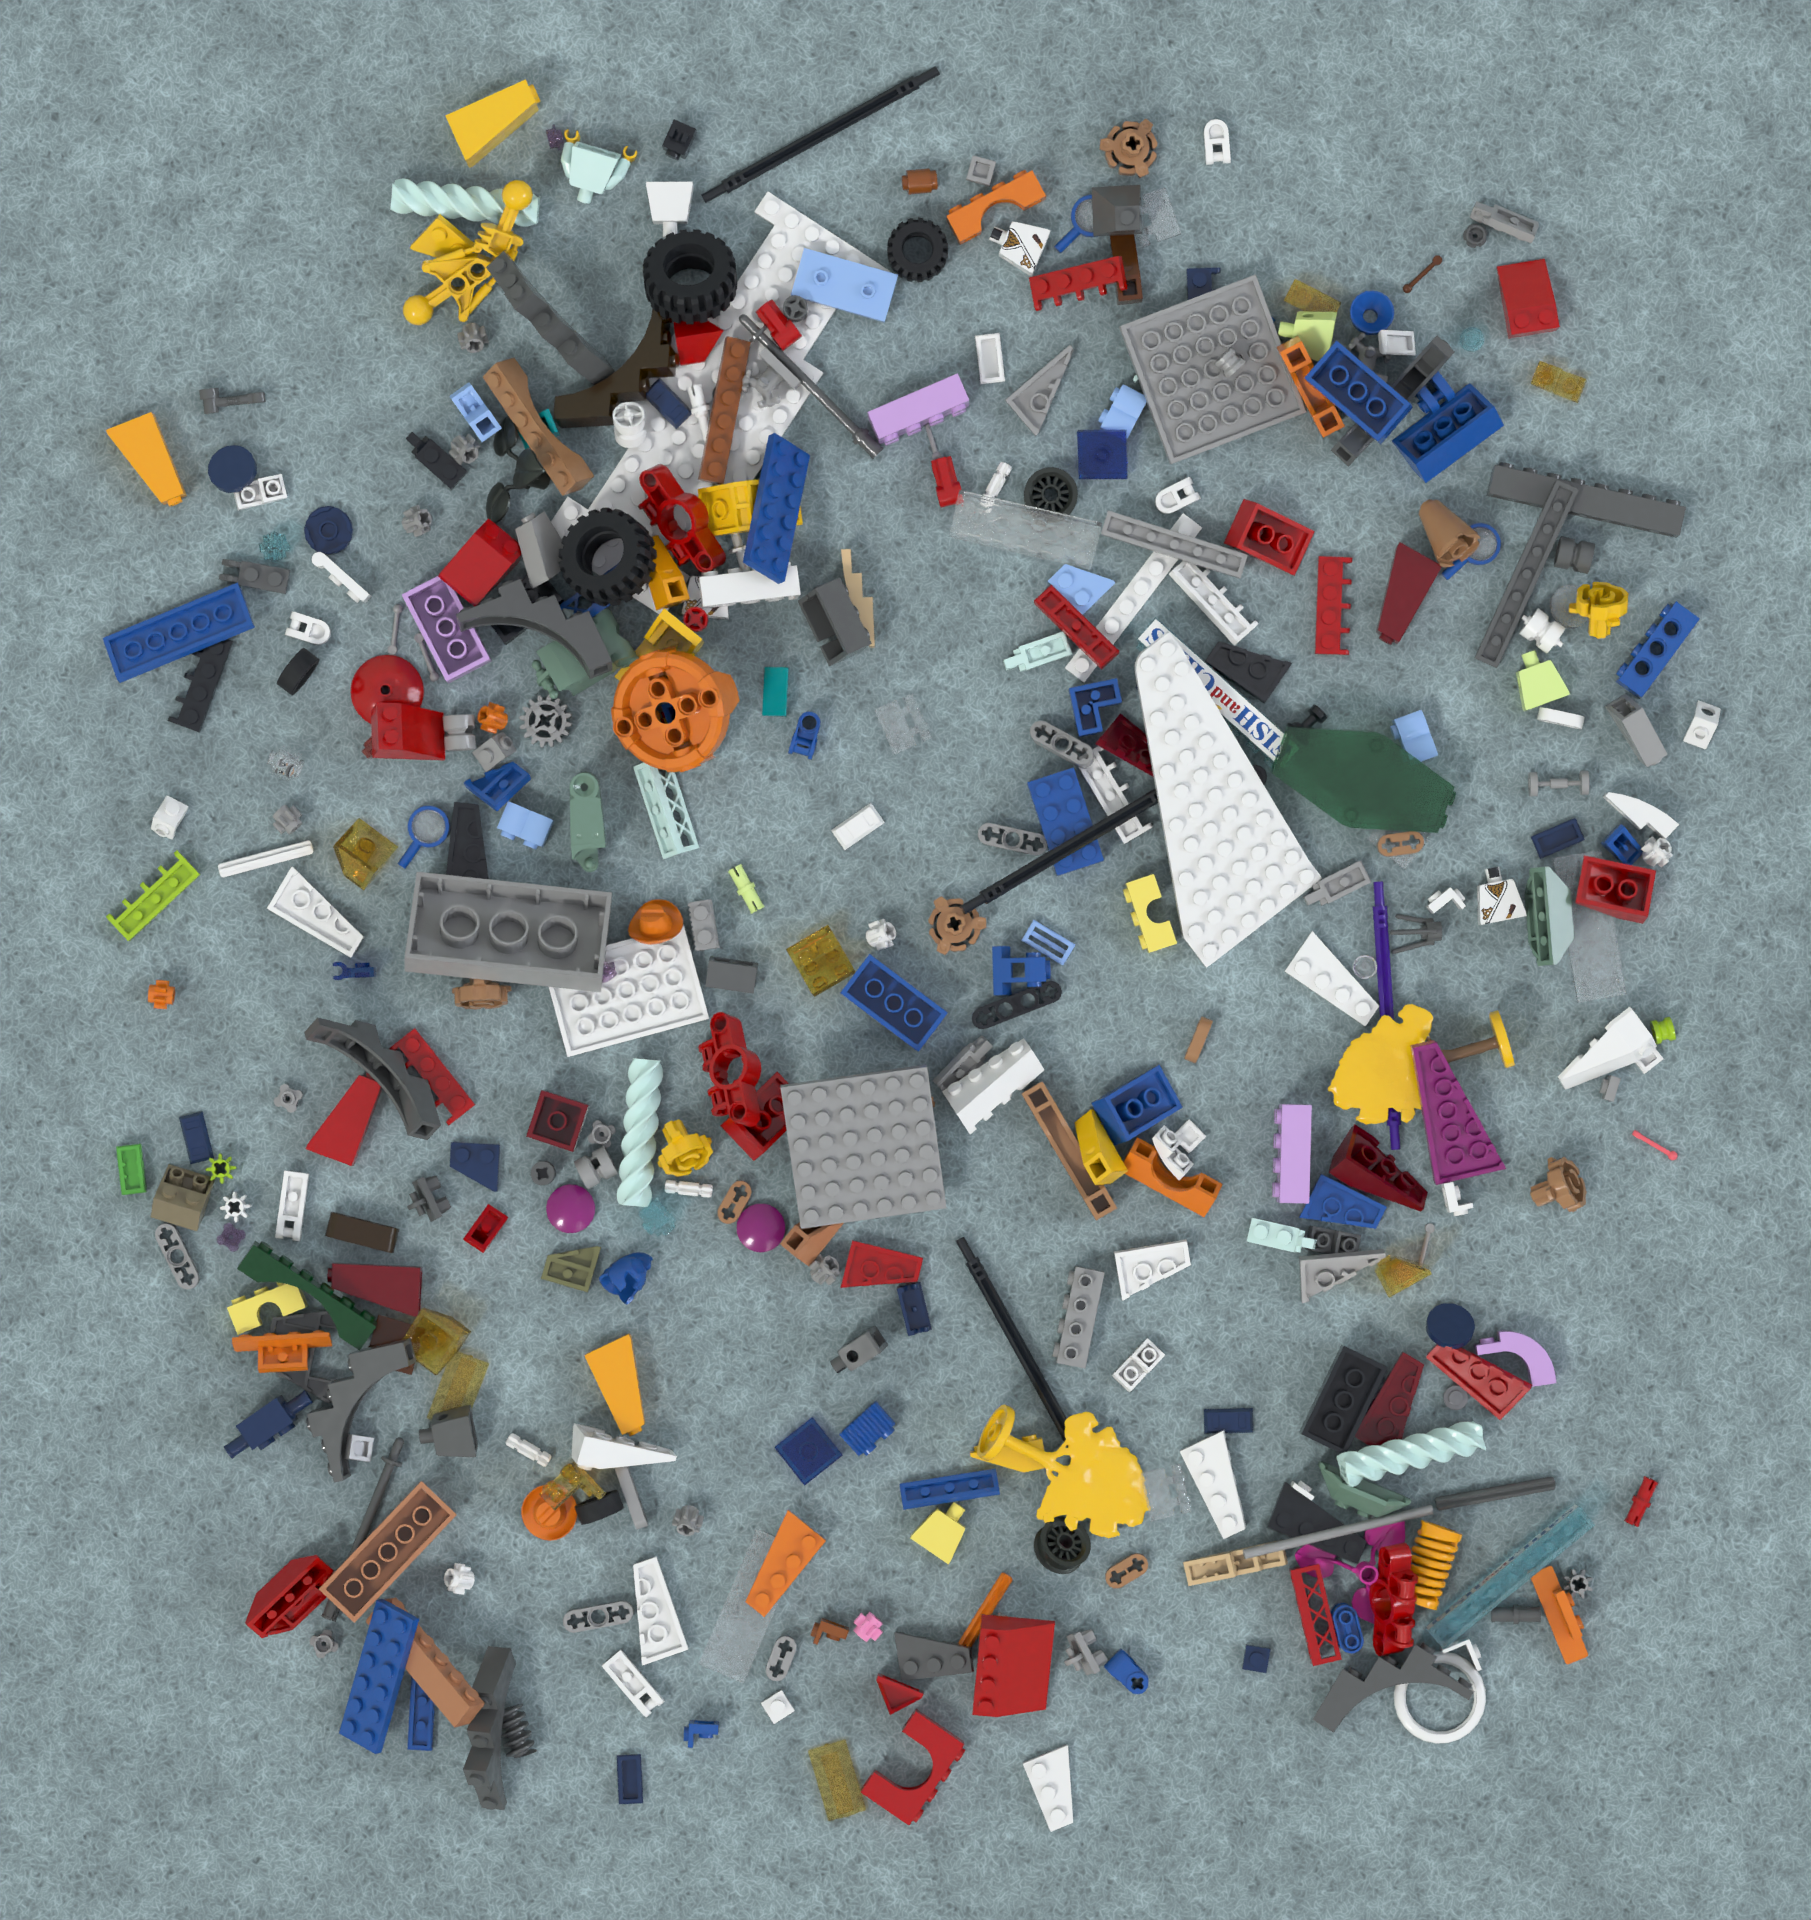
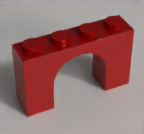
[861,1709,965,1825]

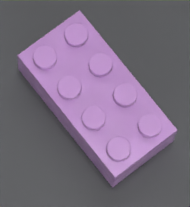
[868,373,969,446]
[402,576,492,683]
[1272,1104,1312,1204]

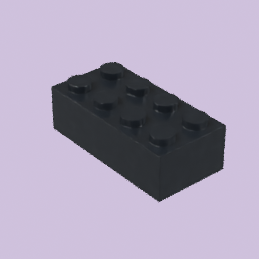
[1299,1344,1388,1453]

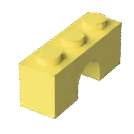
[1123,874,1177,953]
[227,1282,308,1335]

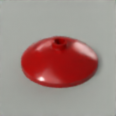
[351,655,424,724]

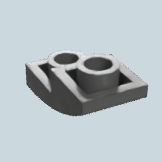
[1305,1225,1361,1254]

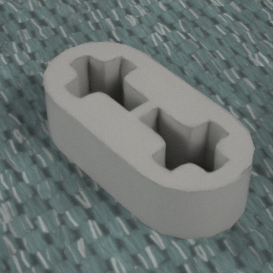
[766,1635,797,1681]

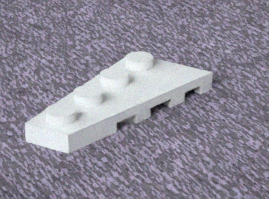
[1284,931,1379,1026]
[1180,1430,1246,1539]

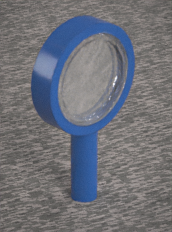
[1054,195,1098,253]
[1441,523,1501,580]
[397,806,450,869]

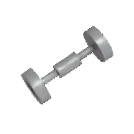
[1528,770,1590,796]

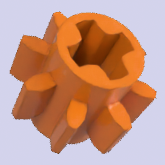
[477,702,508,734]
[148,980,175,1009]

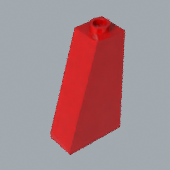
[306,1072,382,1166]

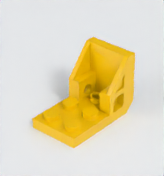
[697,479,803,537]
[614,608,704,681]

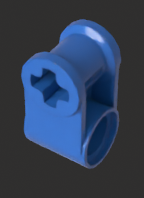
[788,712,821,760]
[1104,1648,1149,1694]

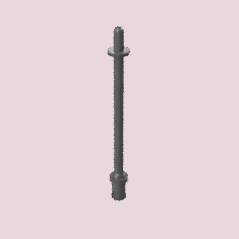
[739,314,883,459]
[321,1437,404,1622]

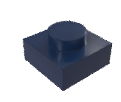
[1242,1644,1271,1673]

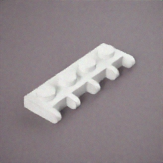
[1169,561,1259,646]
[1078,746,1153,844]

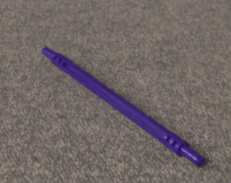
[1372,881,1401,1150]

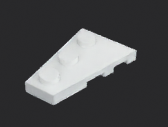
[1114,1239,1191,1301]
[1023,1744,1073,1832]

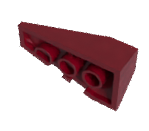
[1329,1124,1428,1212]

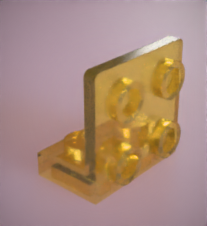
[786,925,855,997]
[539,1461,606,1510]

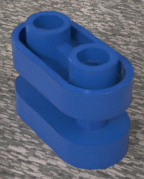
[1416,371,1456,415]
[1330,1602,1364,1654]

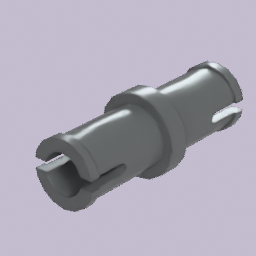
[1491,1605,1541,1624]

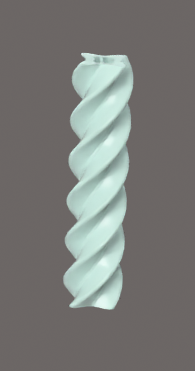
[390,178,540,227]
[617,1058,663,1207]
[1336,1421,1486,1487]

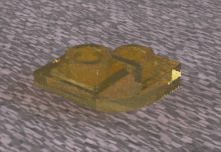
[1284,279,1341,312]
[1531,361,1587,403]

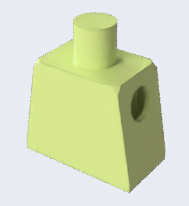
[1278,311,1337,361]
[1516,650,1570,711]

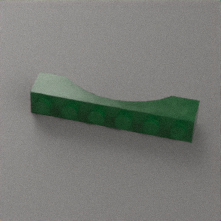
[237,1241,377,1351]

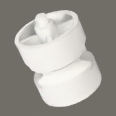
[613,402,646,448]
[1519,608,1566,654]

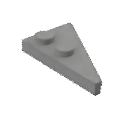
[1005,345,1074,437]
[1299,1249,1386,1303]

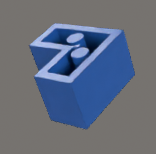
[1068,678,1122,738]

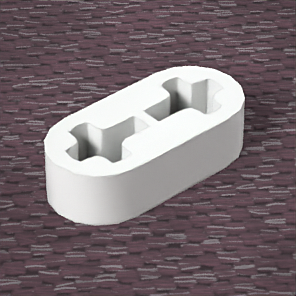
[1537,707,1585,729]

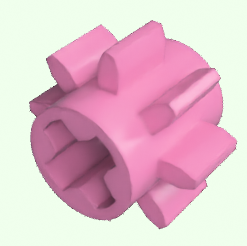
[853,1612,883,1642]

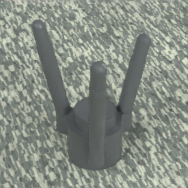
[1390,914,1442,954]

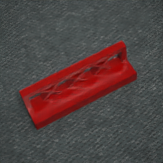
[1289,1563,1342,1666]

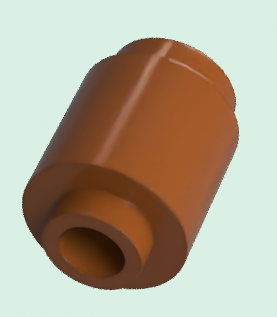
[902,168,938,195]

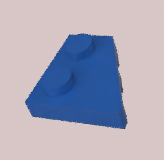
[464,762,531,811]

